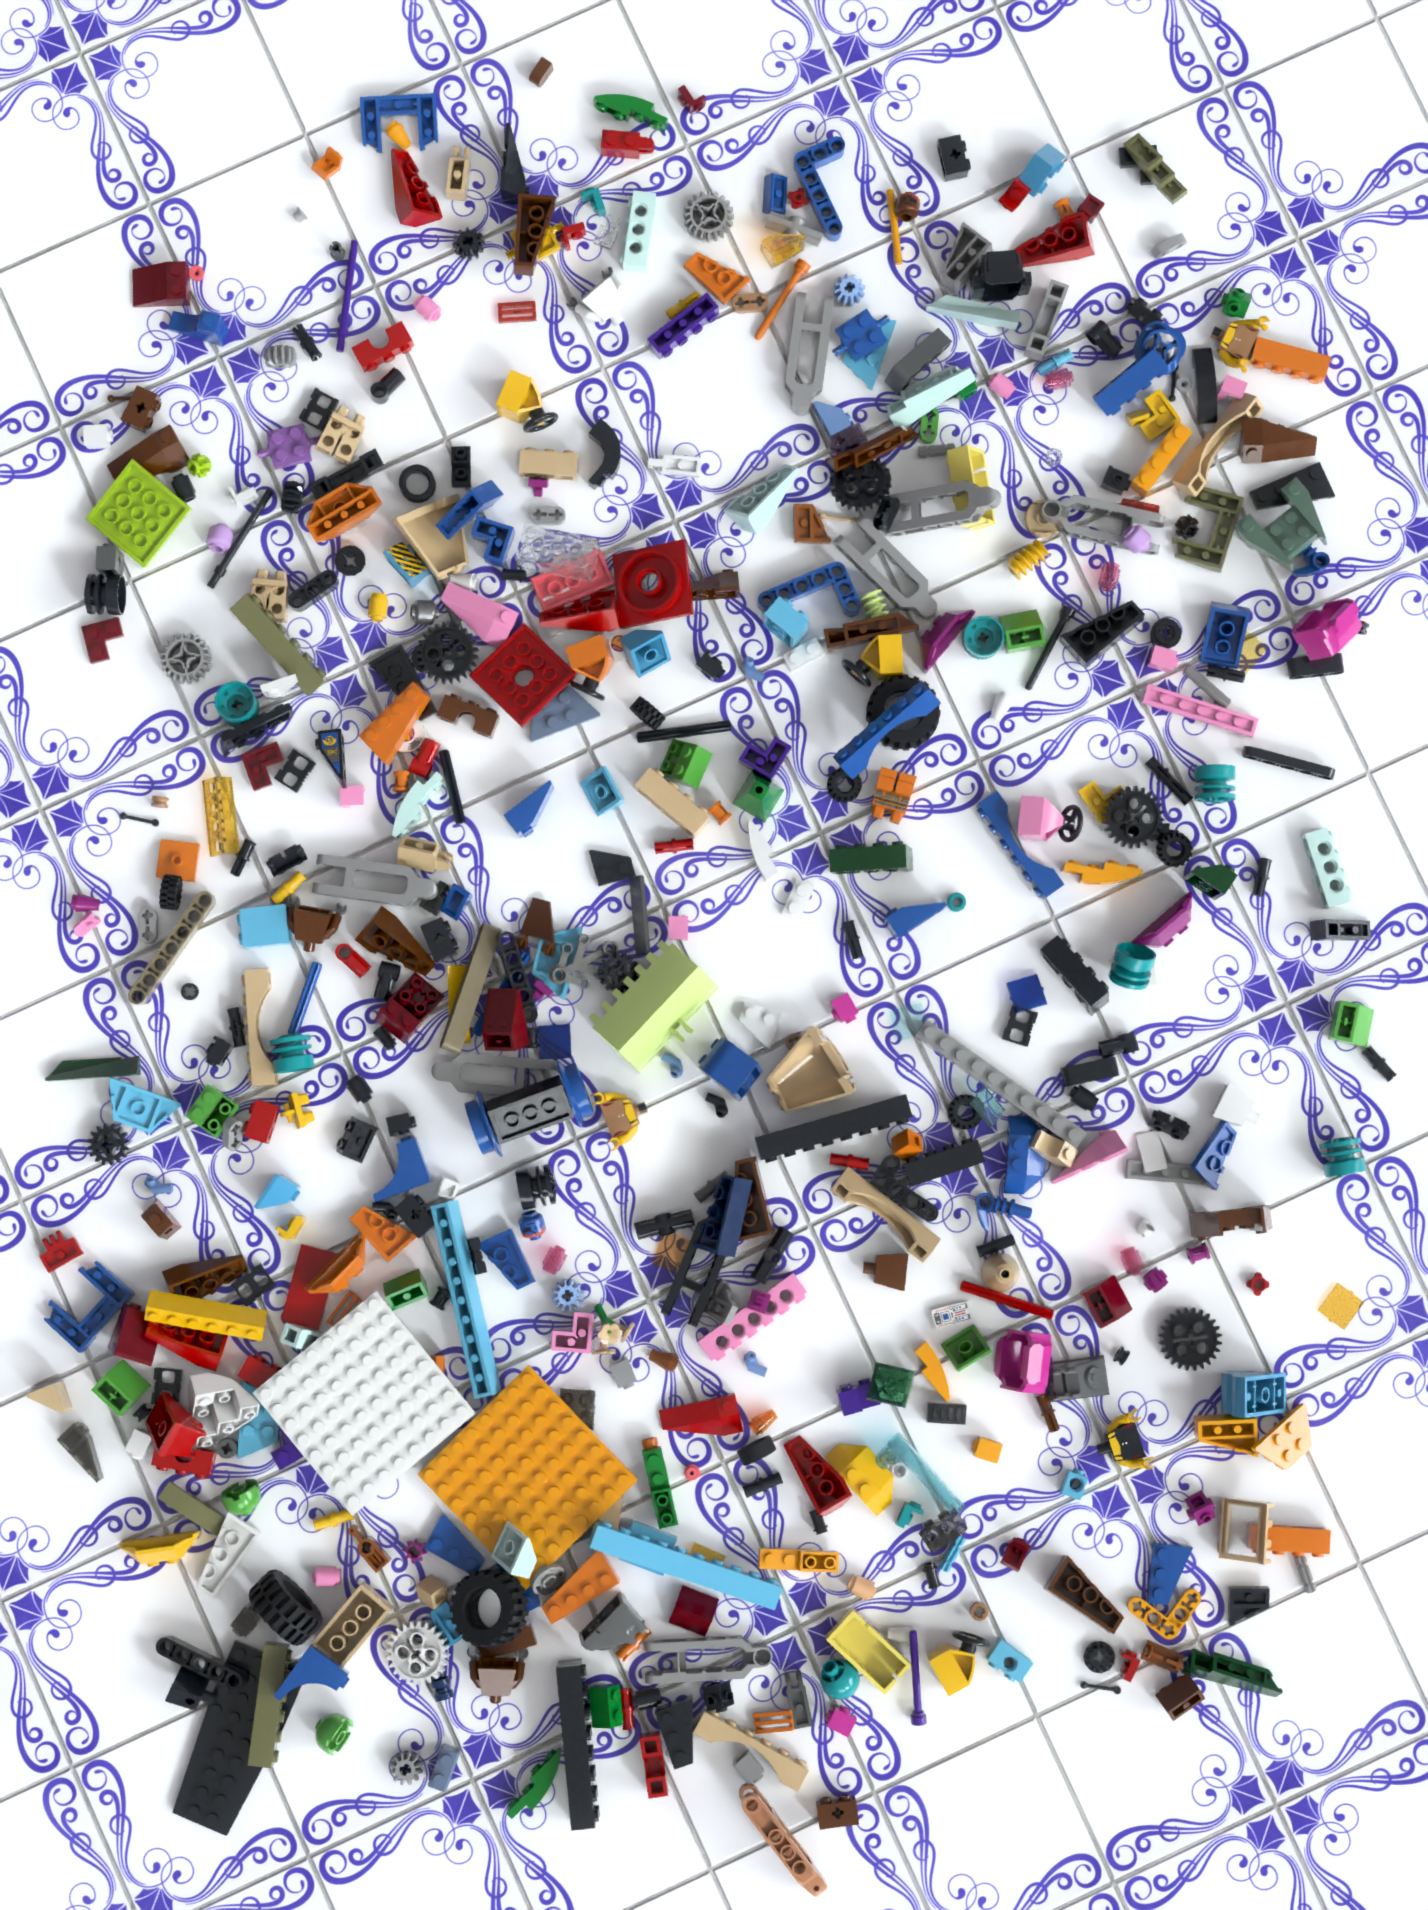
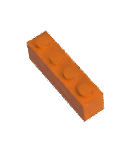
[1249,336,1331,384]
[1247,1523,1331,1557]

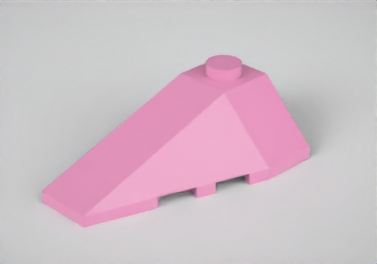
[440,582,519,648]
[1051,1128,1128,1184]

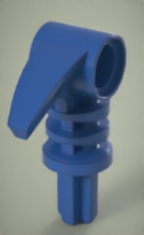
[1292,543,1330,577]
[975,1193,1032,1231]

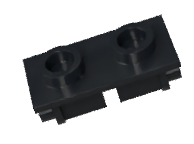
[1126,297,1164,325]
[266,844,308,877]
[1147,1110,1190,1141]

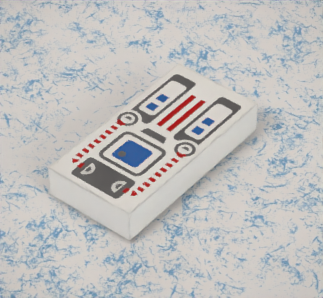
[931,1300,974,1329]

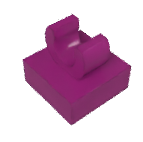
[528,477,549,497]
[533,979,554,1002]
[746,1289,771,1314]

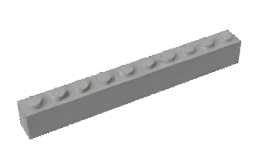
[914,1020,1087,1148]

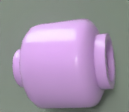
[206,523,233,553]
[1122,525,1151,554]

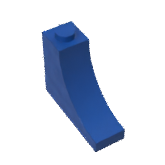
[167,309,229,347]
[435,480,504,540]
[373,1135,433,1202]
[274,1644,350,1701]

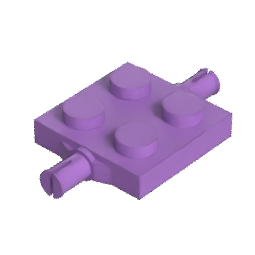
[257,423,320,470]

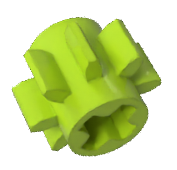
[187,453,211,478]

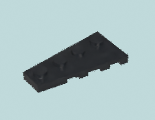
[1249,462,1335,511]
[368,644,438,721]
[220,703,293,757]

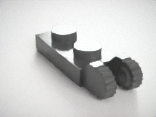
[784,1670,813,1730]

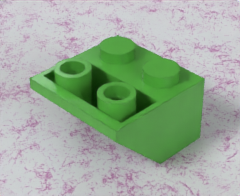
[999,609,1046,654]
[659,739,713,789]
[1328,1000,1374,1048]
[185,1084,240,1139]
[91,1359,152,1417]

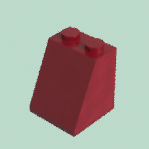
[107,1302,158,1366]

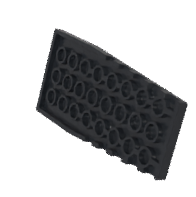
[172,1640,302,1836]

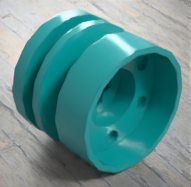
[962,616,1004,660]
[214,681,260,728]
[1194,764,1236,804]
[1108,942,1156,990]
[269,1033,315,1074]
[1319,1137,1367,1177]

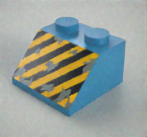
[383,542,430,588]

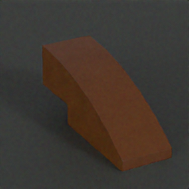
[478,1623,537,1657]

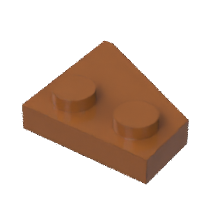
[793,504,831,544]

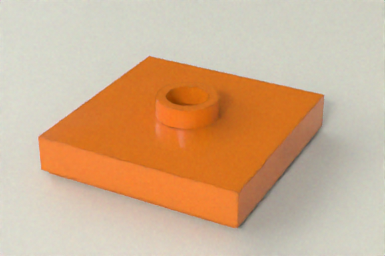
[156,839,200,882]

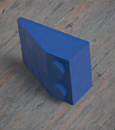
[1199,601,1250,669]
[503,780,554,838]
[883,902,947,941]

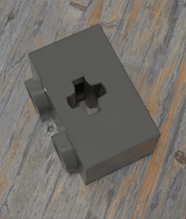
[95,543,124,577]

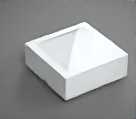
[435,1176,461,1201]

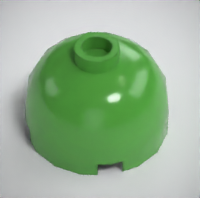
[220,1479,261,1516]
[315,1713,353,1756]

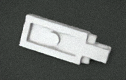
[647,454,701,478]

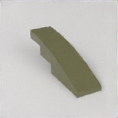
[1124,133,1188,205]
[158,1481,226,1536]

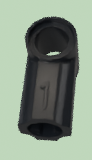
[1085,320,1124,359]
[370,367,406,405]
[373,961,401,1001]
[1098,1031,1139,1058]

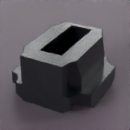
[970,250,1032,302]

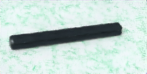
[636,720,731,743]

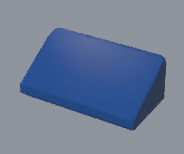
[762,173,787,215]

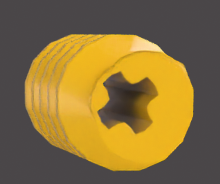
[1007,539,1050,581]

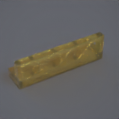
[202,777,239,857]

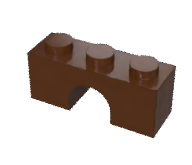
[437,693,500,739]

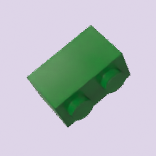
[383,1268,429,1311]
[589,1683,623,1729]

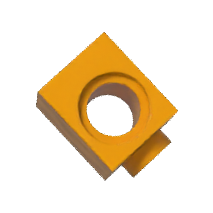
[971,1436,1003,1464]

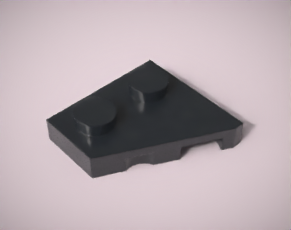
[589,850,636,887]
[1228,1586,1270,1626]

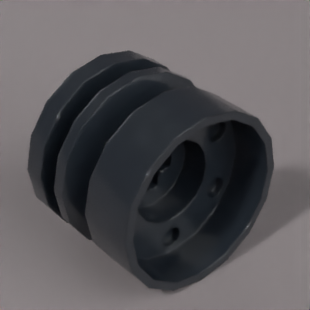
[84,574,126,615]
[515,1164,557,1210]

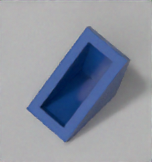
[440,883,473,921]

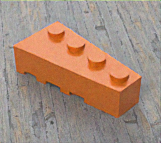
[358,682,431,765]
[541,1550,620,1625]

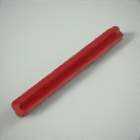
[960,1280,1054,1320]

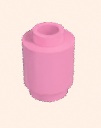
[413,294,442,323]
[987,372,1016,399]
[312,1566,341,1587]

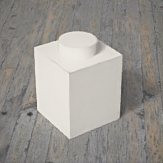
[83,424,113,449]
[124,1427,153,1460]

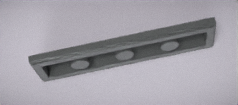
[629,875,651,955]

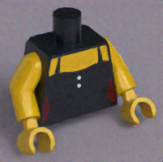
[1096,1408,1155,1470]

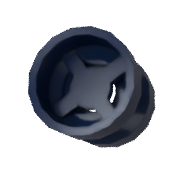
[430,1676,454,1702]

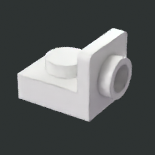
[228,486,260,508]

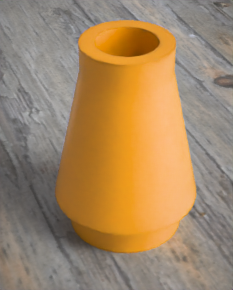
[385,121,412,151]

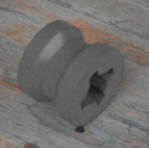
[217,1438,238,1459]

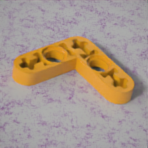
[1127,1588,1201,1639]

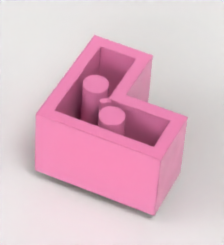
[551,1311,595,1354]

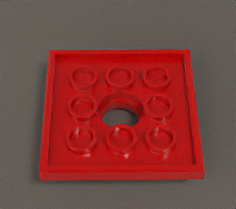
[612,539,694,629]
[469,623,577,728]

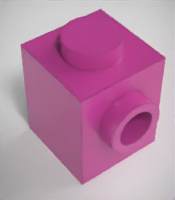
[830,992,859,1024]
[825,1705,857,1737]

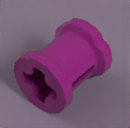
[1186,1242,1211,1265]

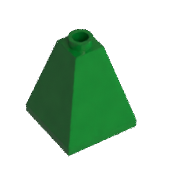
[732,770,784,823]

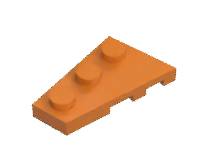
[683,252,751,306]
[349,1206,417,1263]

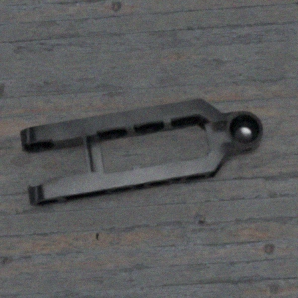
[660,1218,726,1328]

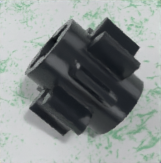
[1175,514,1199,540]

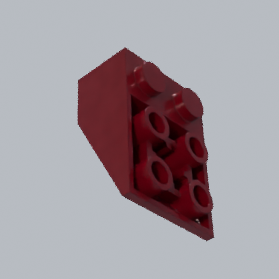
[375,972,445,1044]
[482,988,530,1051]

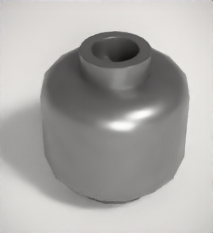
[410,600,439,625]

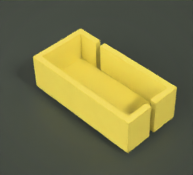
[946,445,996,530]
[825,1607,912,1695]

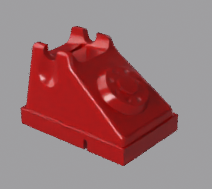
[145,1391,206,1458]

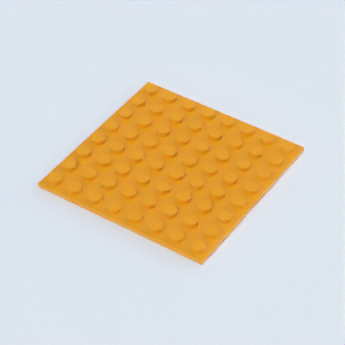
[417,1365,638,1590]

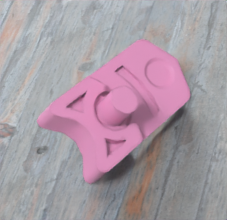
[73,910,101,937]

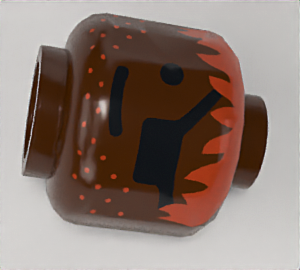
[894,192,920,222]

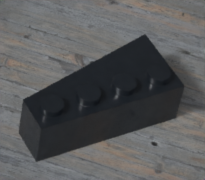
[1060,600,1145,669]
[1040,935,1109,1016]

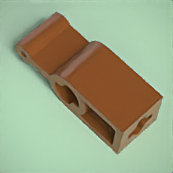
[348,1524,392,1573]

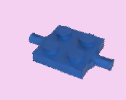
[832,309,890,363]

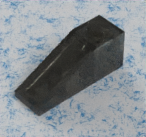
[57,1422,104,1483]

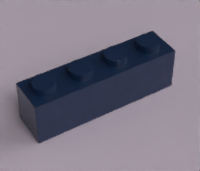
[693,1173,752,1257]

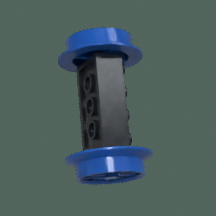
[464,1061,594,1157]

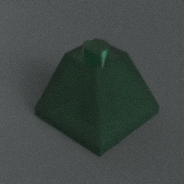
[867,1362,914,1408]

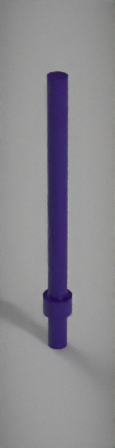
[336,240,358,353]

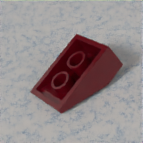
[132,261,191,308]

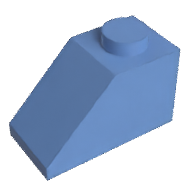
[812,401,852,441]

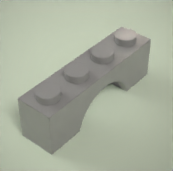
[1023,279,1069,362]

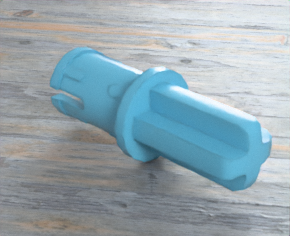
[1037,348,1074,377]

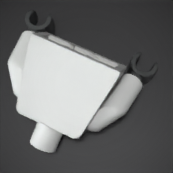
[566,267,625,326]

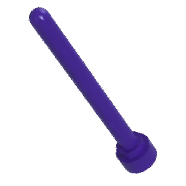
[909,1630,927,1726]

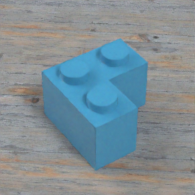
[1019,143,1066,197]

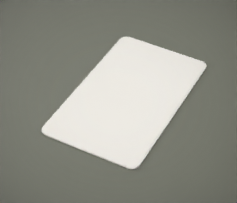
[1136,1131,1167,1173]

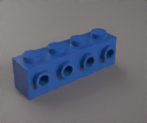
[1092,346,1168,417]

